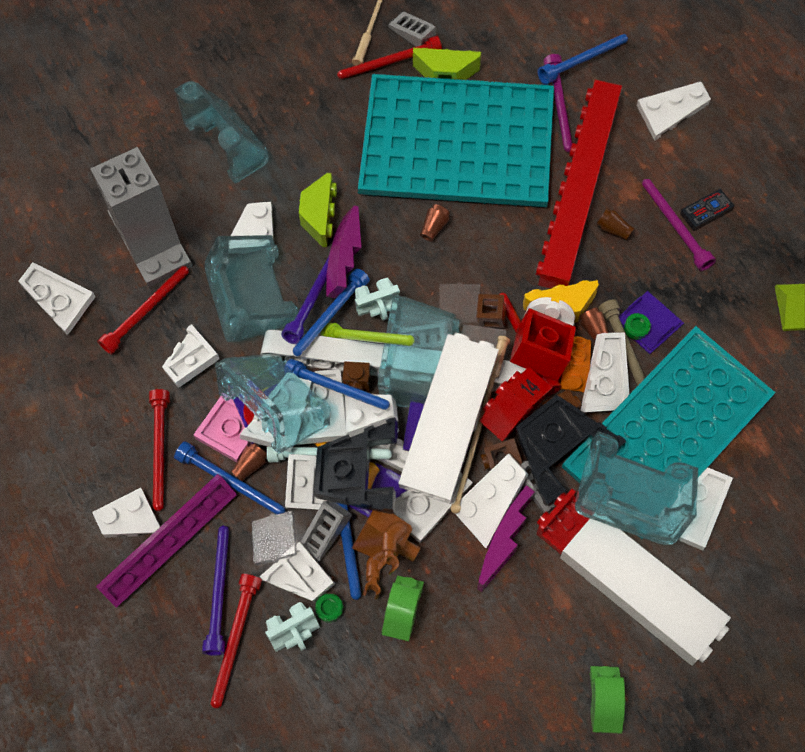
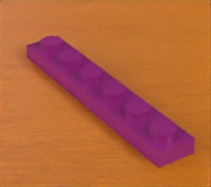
[96,474,237,608]

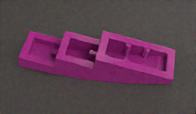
[326,205,361,298]
[477,485,535,592]

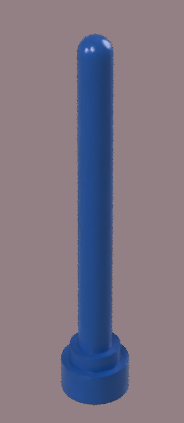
[538,34,628,85]
[292,269,370,356]
[283,359,390,410]
[174,441,286,516]
[337,503,362,600]

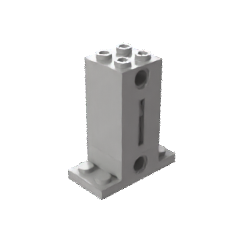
[91,147,192,287]

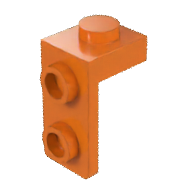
[560,336,591,392]

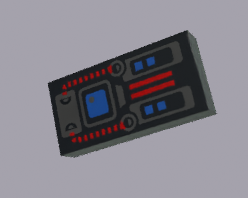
[680,189,735,231]

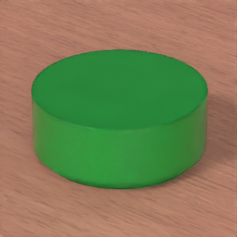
[624,313,651,340]
[315,594,343,623]

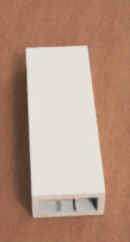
[398,333,499,504]
[560,511,731,666]

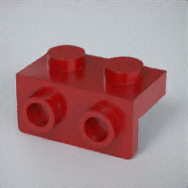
[536,488,595,554]

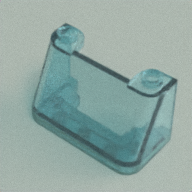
[174,81,269,184]
[205,235,299,342]
[378,295,460,407]
[215,354,331,454]
[575,431,698,545]

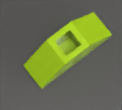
[413,48,481,80]
[299,173,337,247]

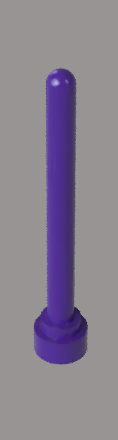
[281,256,329,344]
[202,525,229,656]

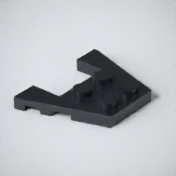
[514,395,626,506]
[314,417,398,514]

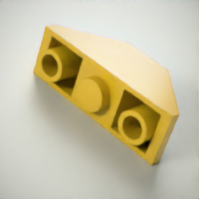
[523,280,599,323]

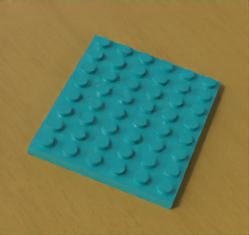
[358,74,554,207]

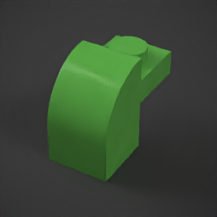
[382,575,424,641]
[590,666,625,733]

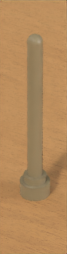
[598,299,645,386]

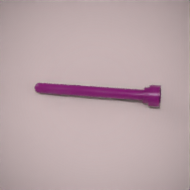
[544,54,572,152]
[642,179,716,271]

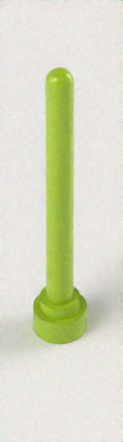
[321,323,415,346]

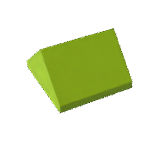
[775,284,805,331]

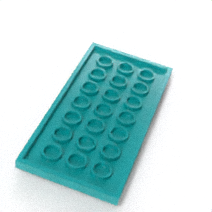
[561,326,776,539]

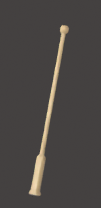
[352,0,382,66]
[450,336,510,514]

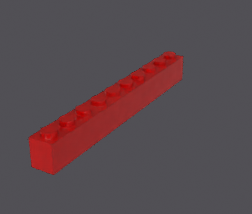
[536,80,622,289]

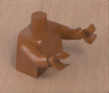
[352,510,420,600]

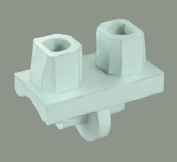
[355,278,400,321]
[266,602,320,652]

